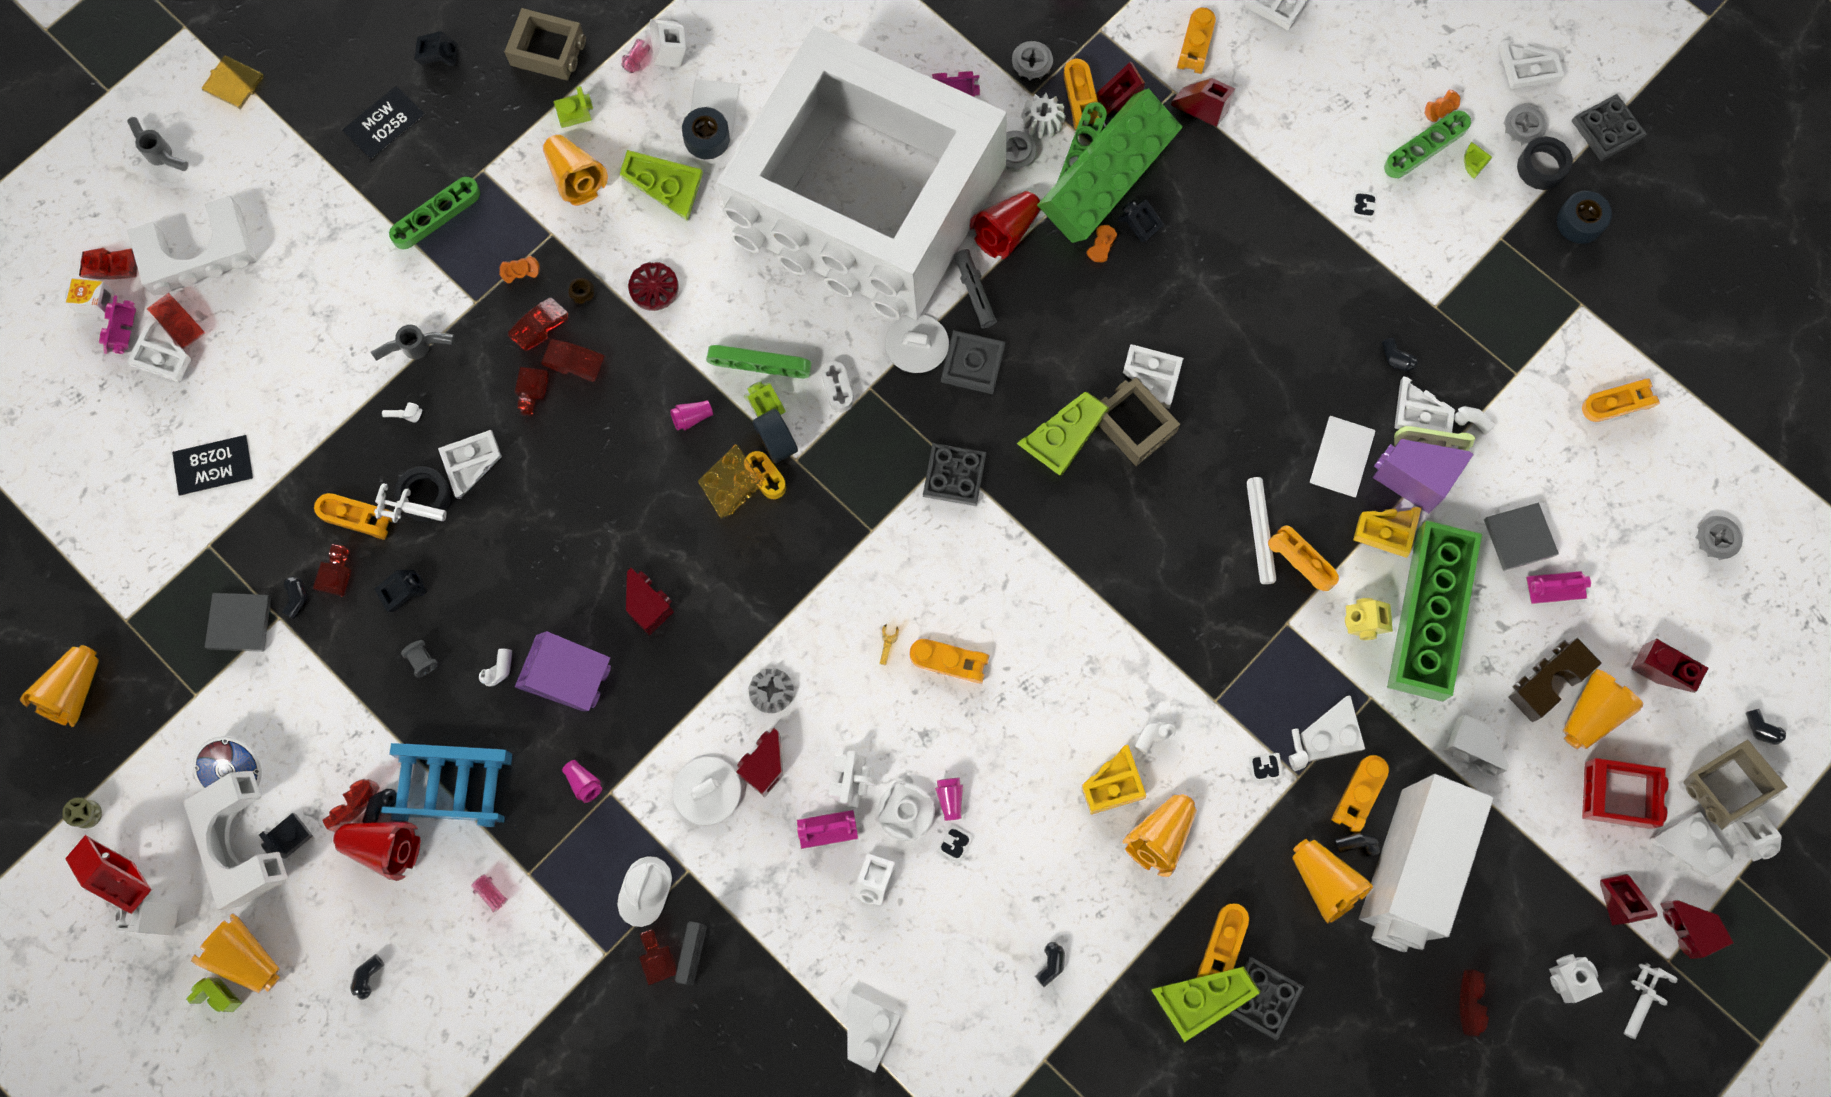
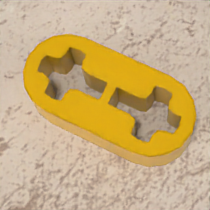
[745,451,786,499]

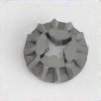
[1012,41,1053,80]
[1503,106,1547,146]
[1006,130,1036,171]
[1695,516,1743,560]
[748,668,794,713]

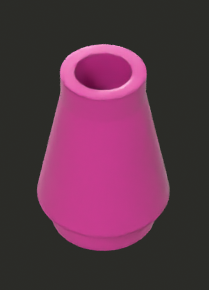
[670,400,713,431]
[562,760,602,803]
[935,778,963,821]

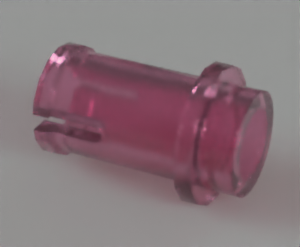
[621,39,650,73]
[471,874,508,913]

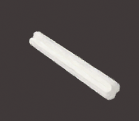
[1247,477,1276,584]

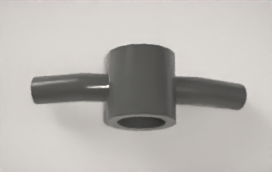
[127,117,188,171]
[371,324,455,361]

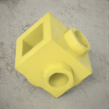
[1345,598,1393,640]

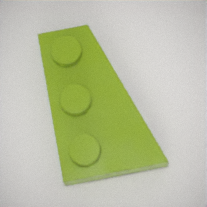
[619,150,703,221]
[1017,392,1109,475]
[1151,966,1261,1042]

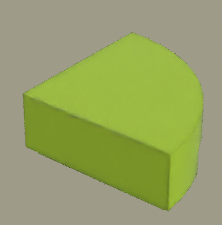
[1464,142,1492,179]

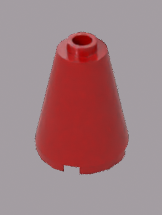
[969,191,1041,259]
[333,822,421,881]

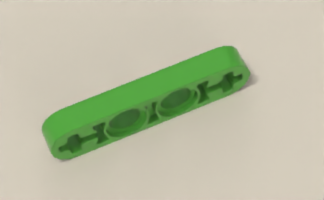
[1057,102,1107,182]
[1384,110,1471,178]
[389,177,480,250]
[706,345,812,379]

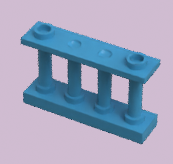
[381,743,512,827]

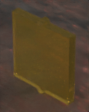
[201,55,264,109]

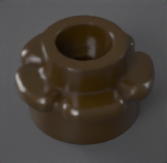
[568,278,594,304]

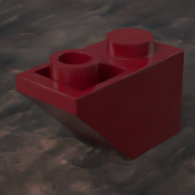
[1171,78,1235,127]
[626,568,674,636]
[1631,638,1709,693]
[736,728,783,798]
[1660,900,1733,959]

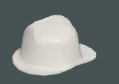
[617,857,672,927]

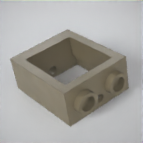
[504,8,586,80]
[1098,377,1180,466]
[1683,739,1788,830]

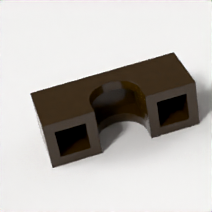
[1508,638,1602,723]

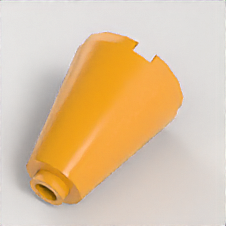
[543,135,608,206]
[20,645,99,727]
[1562,669,1644,750]
[1122,794,1197,877]
[1292,839,1373,923]
[191,913,280,993]

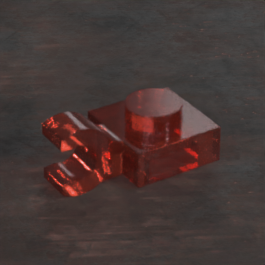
[515,367,549,416]
[313,544,351,596]
[639,930,677,985]

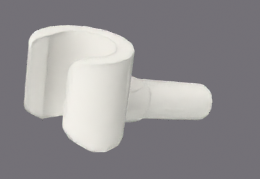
[382,402,423,422]
[1289,729,1309,771]

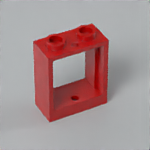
[1582,758,1669,829]
[65,835,152,914]

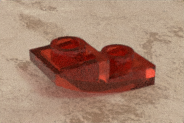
[79,248,138,279]
[147,293,205,350]
[508,297,568,351]
[541,339,605,382]
[322,779,380,832]
[1460,970,1488,1037]

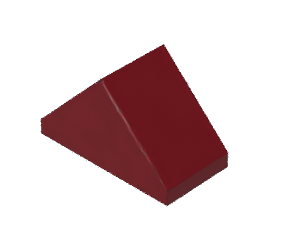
[1096,62,1145,117]
[1600,874,1658,925]

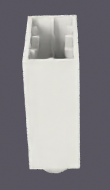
[1359,774,1494,952]

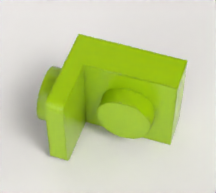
[554,86,594,128]
[744,381,786,417]
[186,977,242,1012]

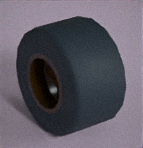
[682,107,730,160]
[1557,191,1612,244]
[752,409,798,463]

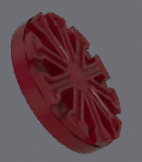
[628,262,679,311]

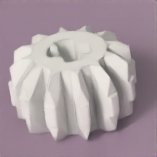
[1021,93,1065,139]

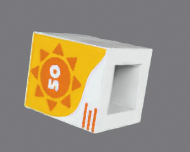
[65,278,115,316]

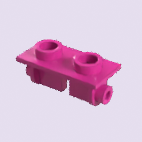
[932,71,980,97]
[99,295,137,354]
[1526,571,1591,604]
[797,810,858,849]

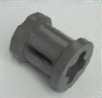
[401,640,438,678]

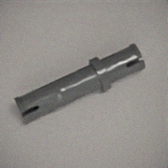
[954,249,997,328]

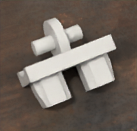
[828,751,877,808]

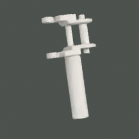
[374,483,447,523]
[1624,963,1678,1039]

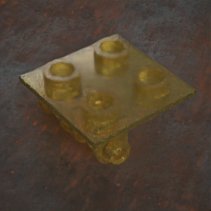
[698,444,765,518]

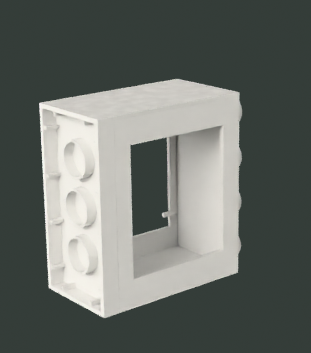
[717,25,1007,320]

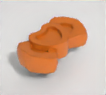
[1424,90,1460,122]
[1087,225,1117,263]
[499,256,540,283]

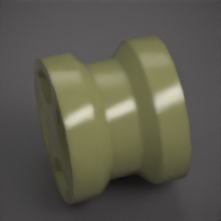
[62,798,102,829]

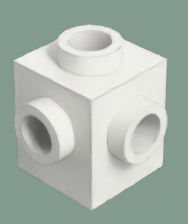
[1549,954,1603,1003]

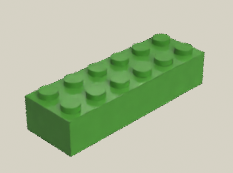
[1037,88,1182,243]
[1387,520,1482,702]

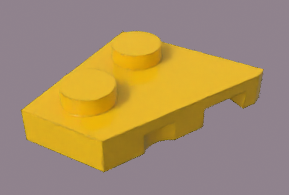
[1353,507,1421,558]
[1082,745,1146,815]

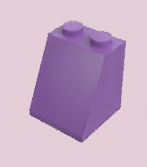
[1373,439,1474,514]
[515,632,611,711]

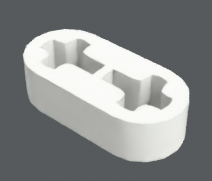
[822,361,853,413]

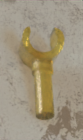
[879,624,899,665]

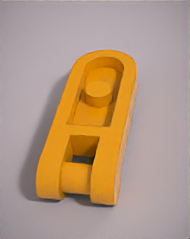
[1177,7,1216,74]
[1064,59,1100,129]
[1582,378,1660,422]
[314,493,392,540]
[1268,525,1339,591]
[910,639,990,684]
[1331,755,1389,833]
[1197,903,1249,978]

